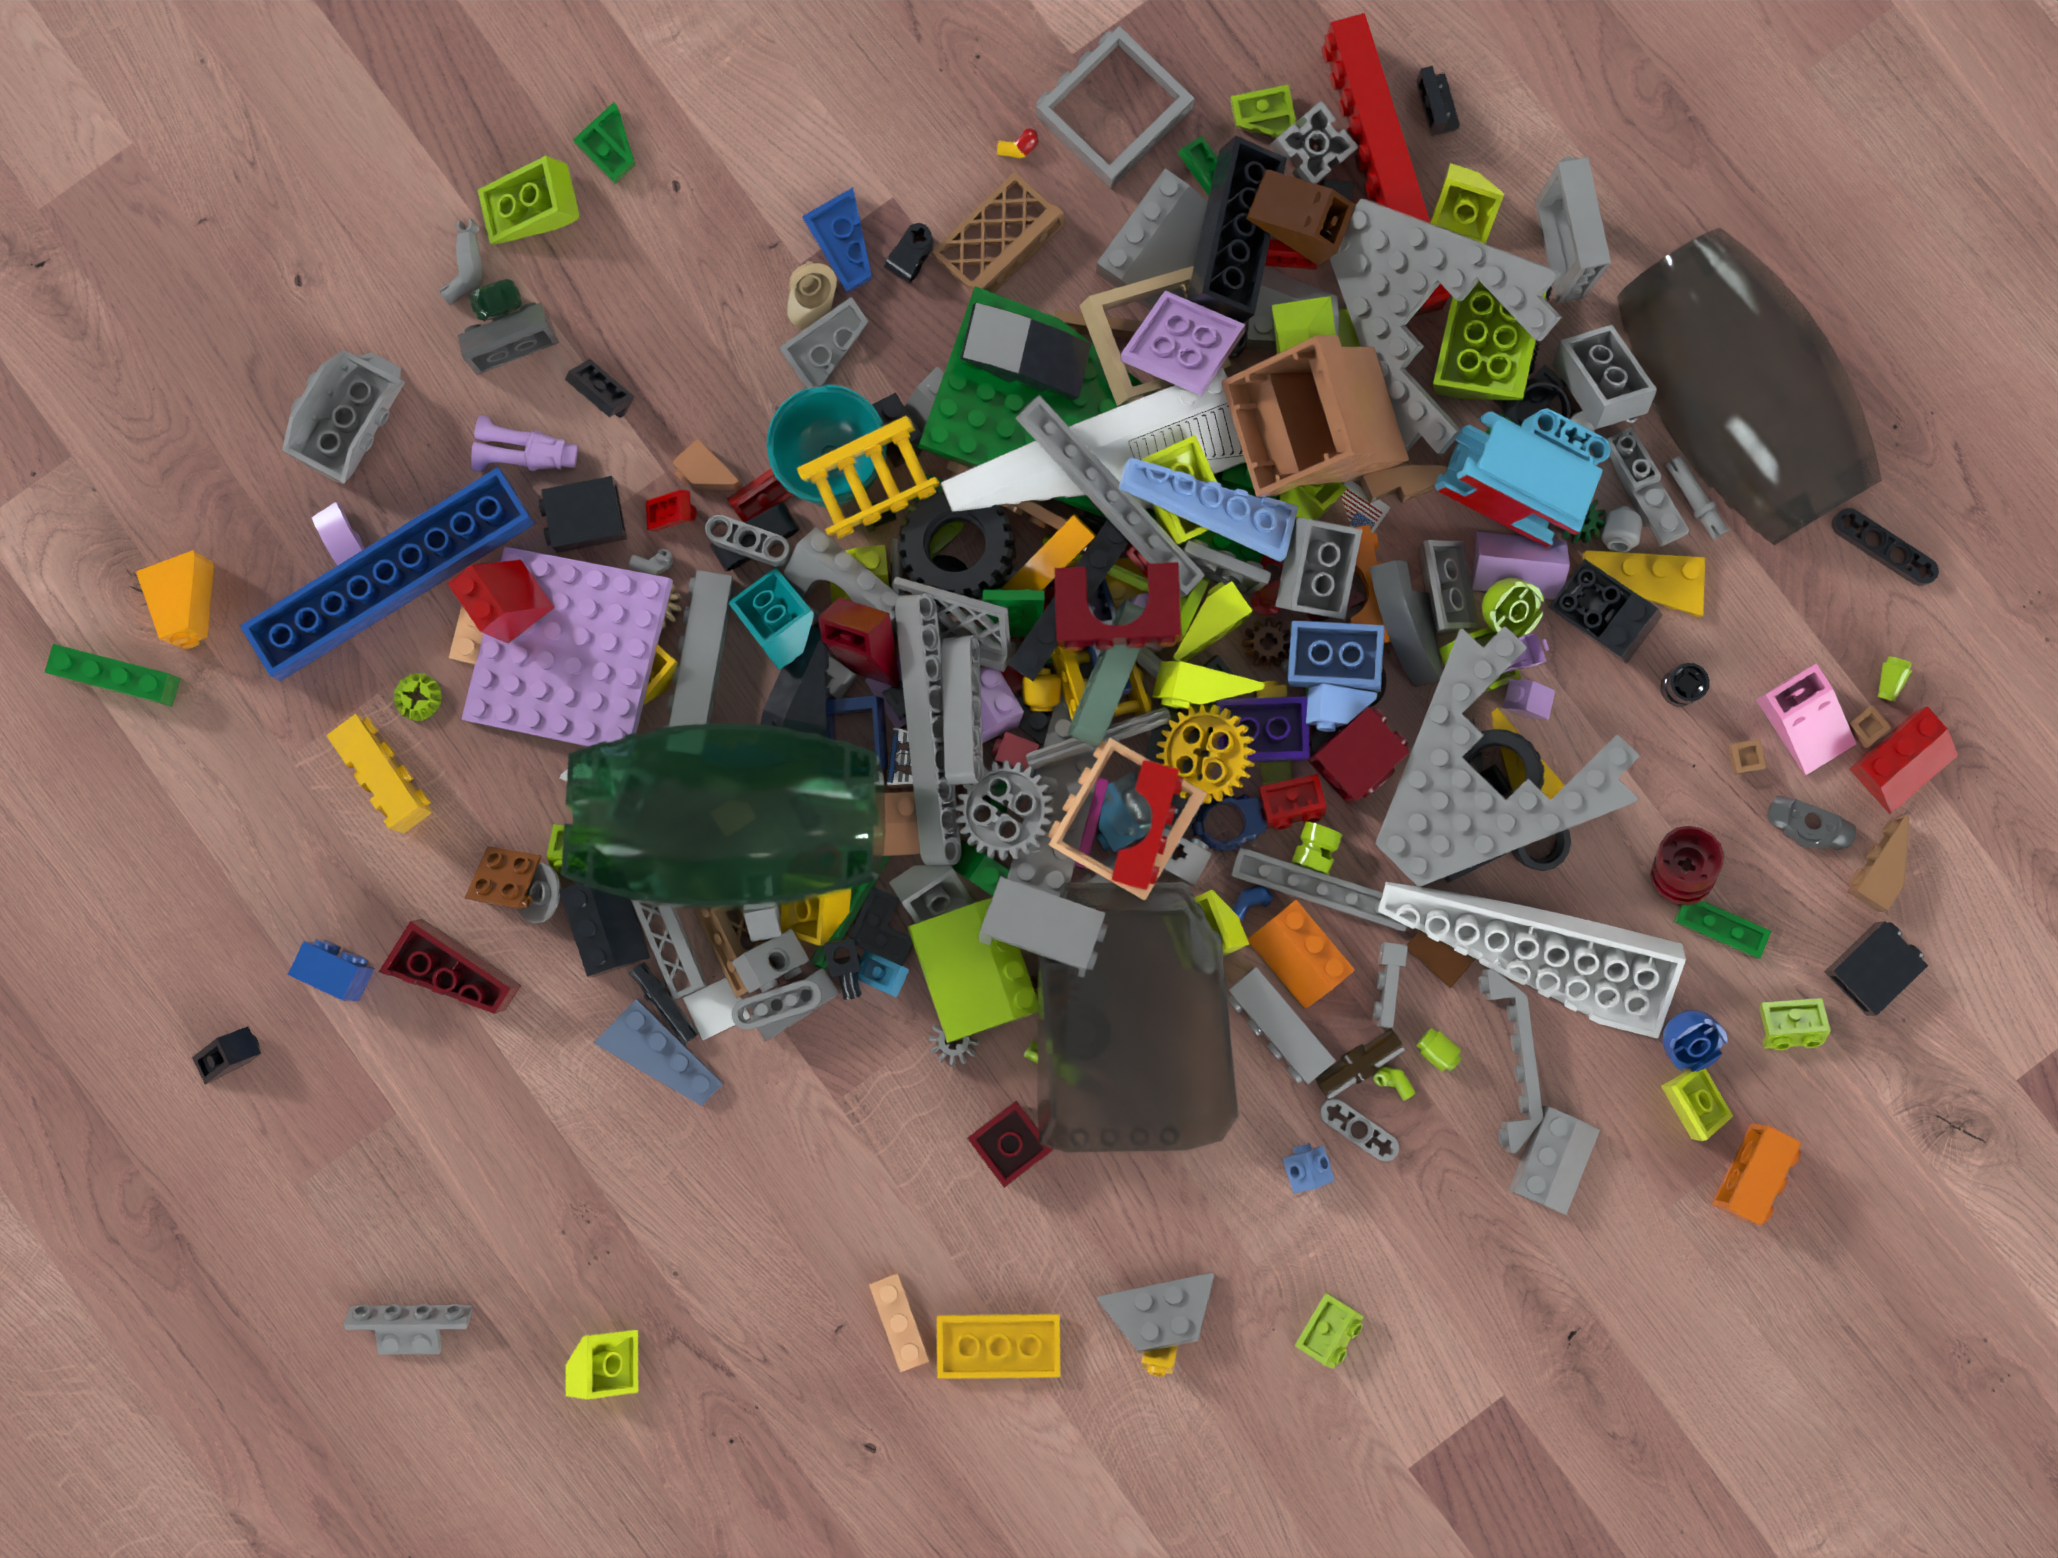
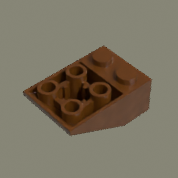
[1246,169,1356,266]

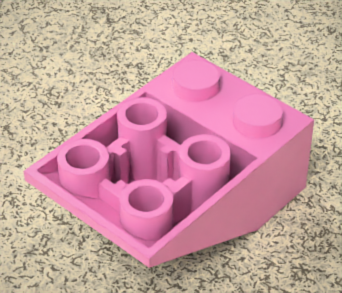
[1755,663,1856,775]

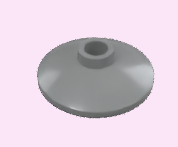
[518,863,560,923]

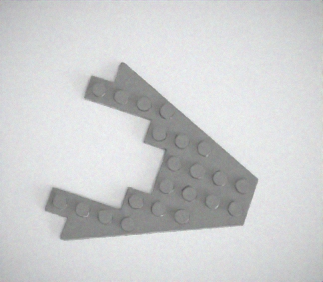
[1330,199,1562,453]
[1375,626,1640,887]

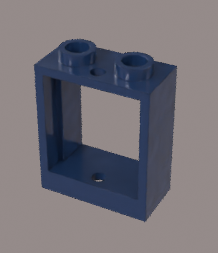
[821,695,889,780]

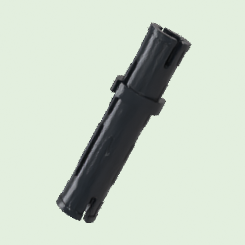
[629,961,699,1045]

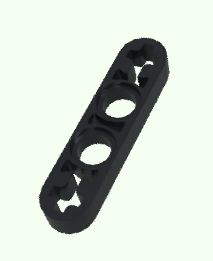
[1831,508,1939,586]

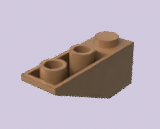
[1848,815,1910,912]

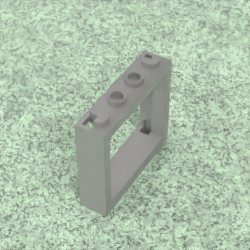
[1036,26,1195,189]
[1535,156,1611,303]

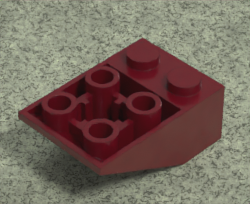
[818,597,900,688]

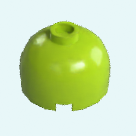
[1482,577,1544,637]

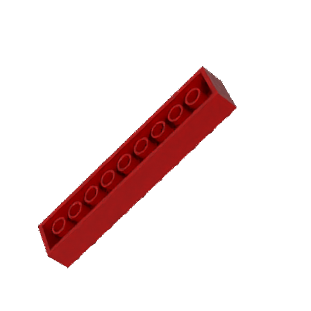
[1321,13,1451,317]

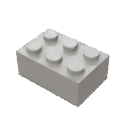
[1552,325,1657,429]
[1275,517,1362,620]

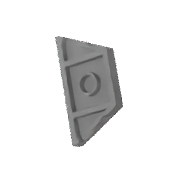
[1097,1273,1214,1353]

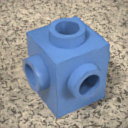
[1283,1143,1335,1193]

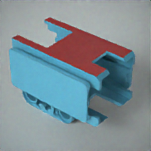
[1435,409,1611,548]

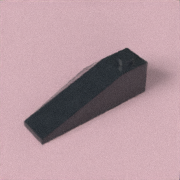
[757,624,831,756]

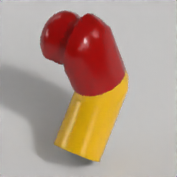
[997,128,1038,158]

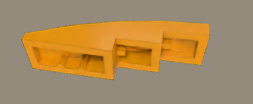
[1002,514,1096,590]

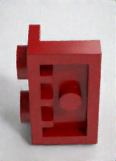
[1259,773,1327,830]

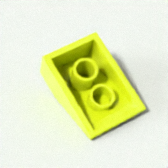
[1142,435,1217,544]
[1172,581,1252,662]
[1152,661,1265,709]

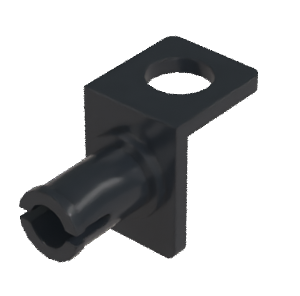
[824,937,862,1000]

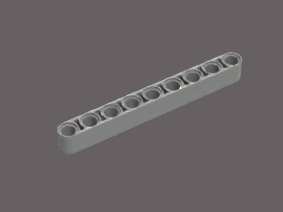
[895,593,961,865]

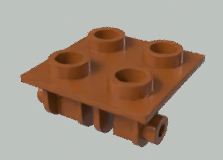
[465,846,541,910]

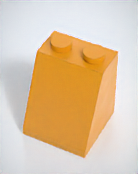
[136,550,214,649]

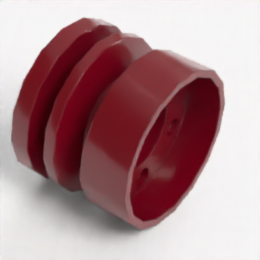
[1650,826,1724,905]

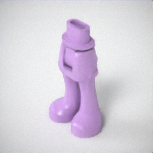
[471,415,578,471]

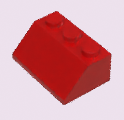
[1849,706,1958,814]

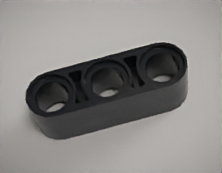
[710,503,800,572]

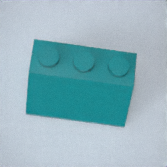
[728,567,814,670]

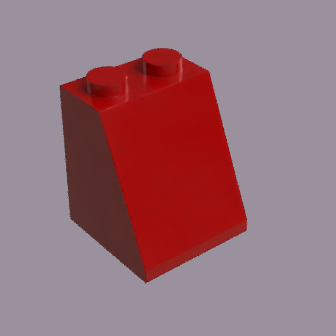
[447,560,555,644]

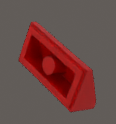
[727,468,794,523]

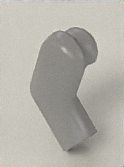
[629,549,673,576]

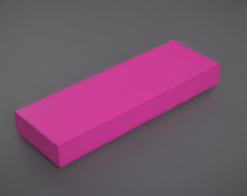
[1074,778,1109,870]

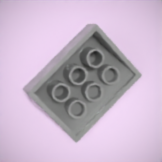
[1096,169,1208,311]

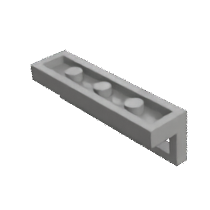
[627,874,708,1000]

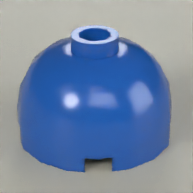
[1662,1010,1728,1072]

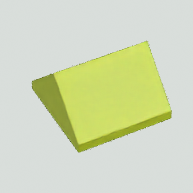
[1661,1068,1733,1141]

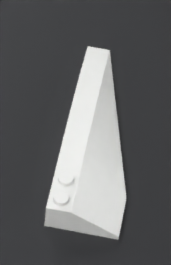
[1378,882,1686,1039]

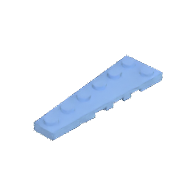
[1119,458,1298,562]

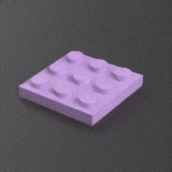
[1121,291,1245,396]

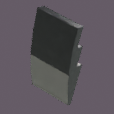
[960,303,1091,401]

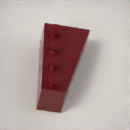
[378,919,521,1014]

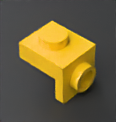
[1142,1345,1178,1377]

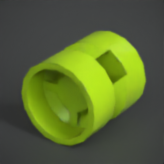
[1291,822,1343,875]

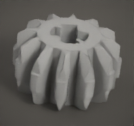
[928,1024,980,1067]

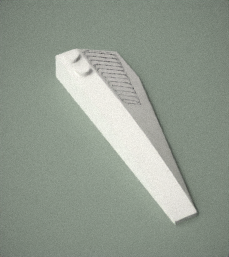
[941,367,1246,512]

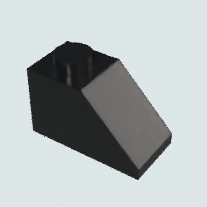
[192,1026,261,1084]

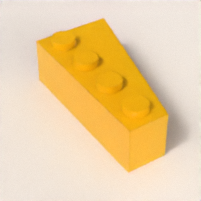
[326,714,433,834]

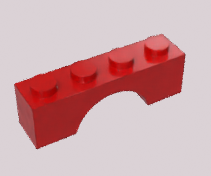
[1111,759,1184,890]

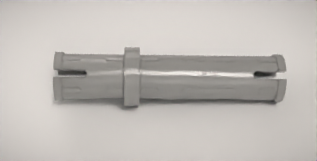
[1665,455,1729,540]

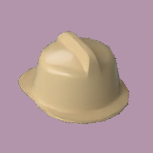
[787,261,837,330]

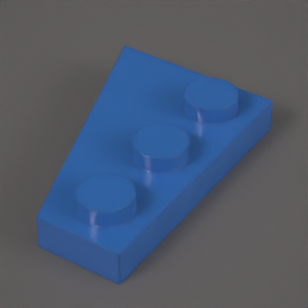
[802,188,872,294]

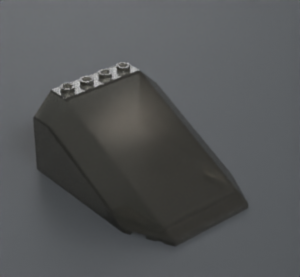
[1037,883,1239,1153]

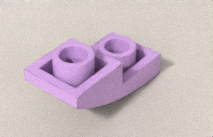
[312,502,364,566]

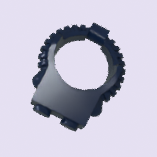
[1191,794,1268,852]

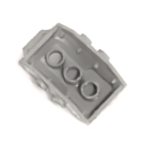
[282,350,405,484]

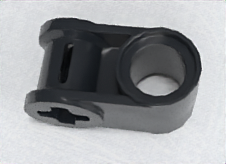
[884,223,934,284]

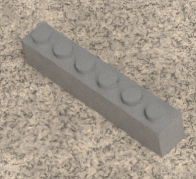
[662,570,736,755]

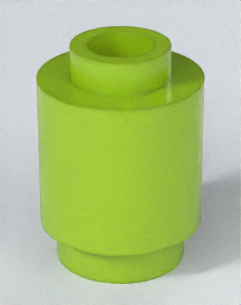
[1416,1027,1462,1072]

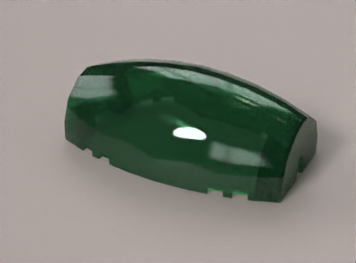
[561,723,885,911]

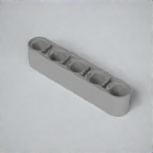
[942,635,983,785]

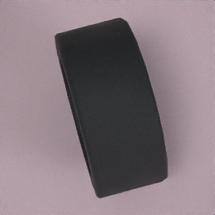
[1511,829,1571,871]

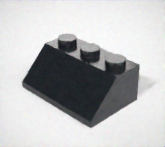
[559,872,651,978]

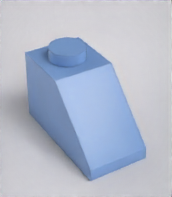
[1306,683,1377,732]

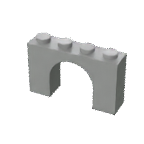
[783,527,901,633]

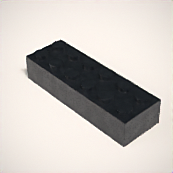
[1187,135,1287,323]

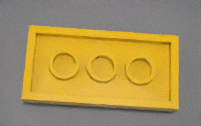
[937,1313,1061,1379]

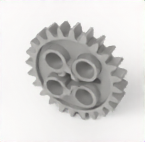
[955,760,1055,861]

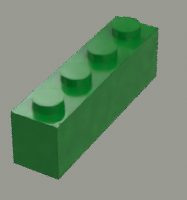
[44,644,181,707]

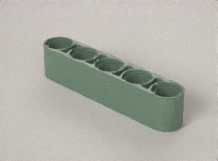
[1068,600,1145,748]

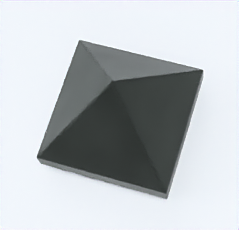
[1479,764,1512,795]

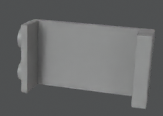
[979,877,1108,978]

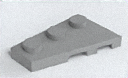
[779,297,869,389]

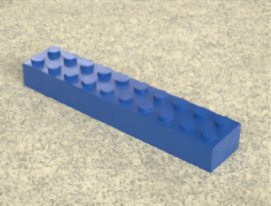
[240,467,536,681]

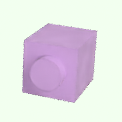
[1503,679,1555,720]

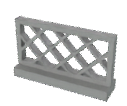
[893,577,1016,672]

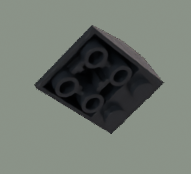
[1548,558,1663,664]

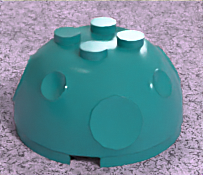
[766,384,887,507]

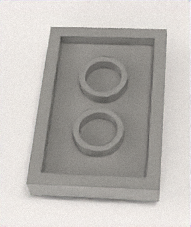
[1180,539,1271,596]

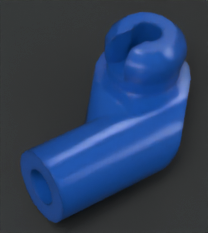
[1232,886,1273,921]

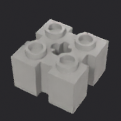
[1270,101,1358,184]

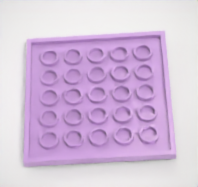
[461,547,673,756]

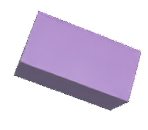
[1472,531,1570,600]

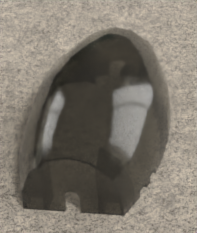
[1617,228,1882,546]

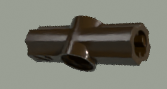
[1315,1028,1405,1100]

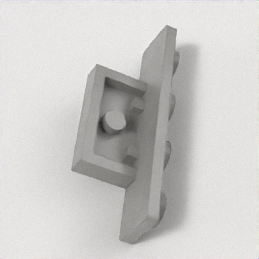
[344,1304,473,1355]

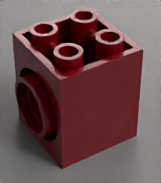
[1307,707,1410,803]

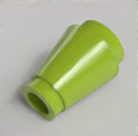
[1877,656,1913,702]

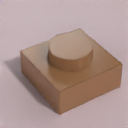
[1848,705,1892,748]
[1728,739,1767,775]

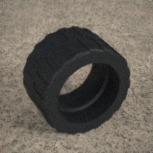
[1463,729,1545,790]

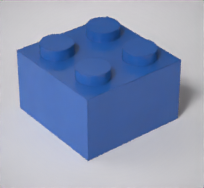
[287,939,375,1001]

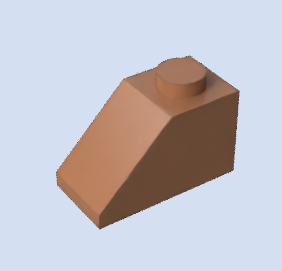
[672,438,742,491]

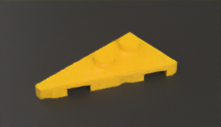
[1491,707,1565,800]

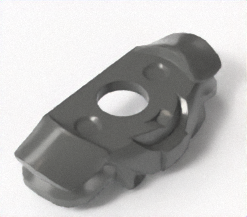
[1767,796,1856,850]

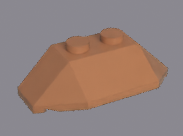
[833,792,921,857]

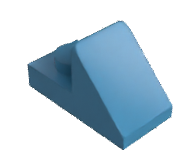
[856,950,909,998]

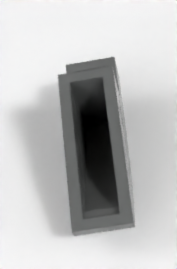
[1369,560,1442,687]

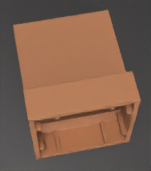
[1221,335,1409,497]

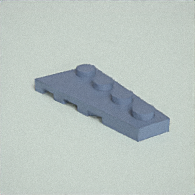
[594,999,724,1106]

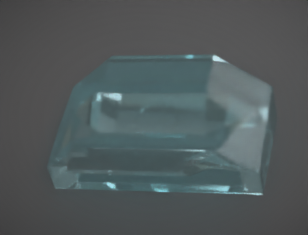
[1100,771,1152,839]

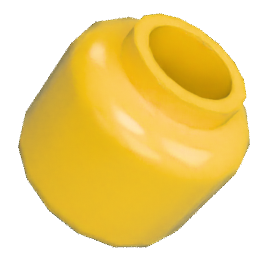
[1022,667,1061,711]

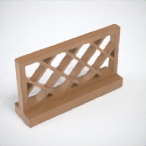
[931,172,1066,293]

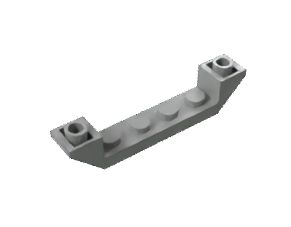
[1478,969,1543,1153]

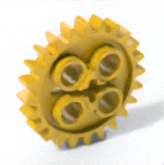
[1156,704,1256,804]

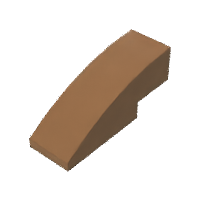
[1360,465,1447,504]

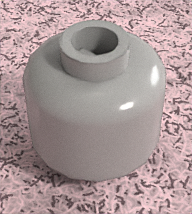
[1601,506,1643,553]

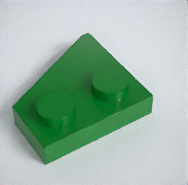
[573,102,636,185]

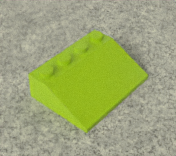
[1433,281,1547,400]
[908,898,1041,1043]

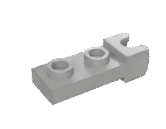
[1373,942,1408,1028]

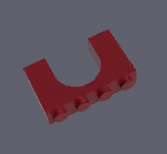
[1055,562,1182,651]

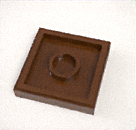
[1406,930,1476,988]

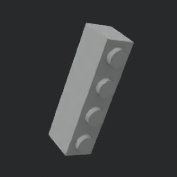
[1227,967,1336,1085]

